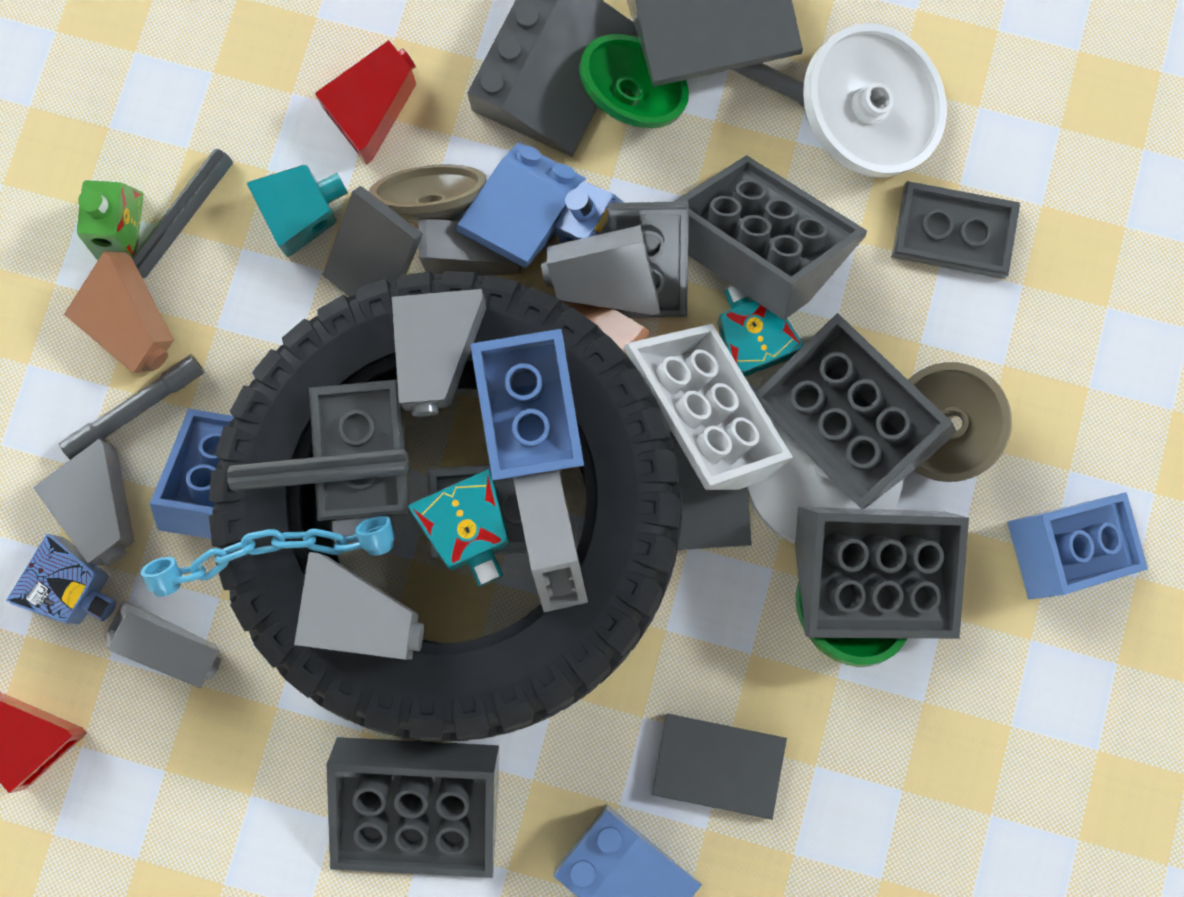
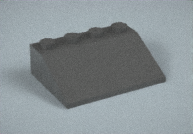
[467,0,636,157]
[627,0,803,87]
[674,155,867,320]
[755,313,957,510]
[795,507,969,639]
[326,737,499,878]

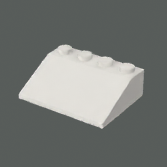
[623,324,793,490]

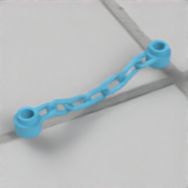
[140,515,396,597]

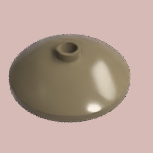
[369,164,487,223]
[908,362,1012,482]

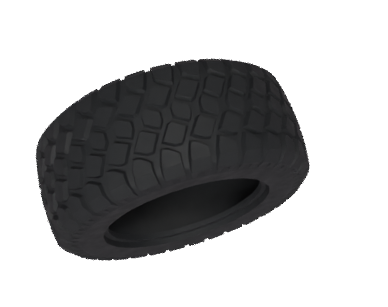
[209,271,682,742]

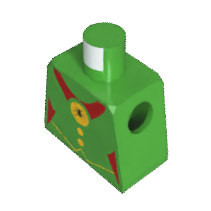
[77,180,144,260]

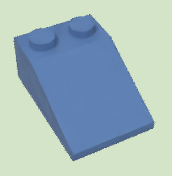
[456,142,586,268]
[470,329,584,481]
[150,409,234,539]
[1007,492,1148,600]
[554,804,702,897]

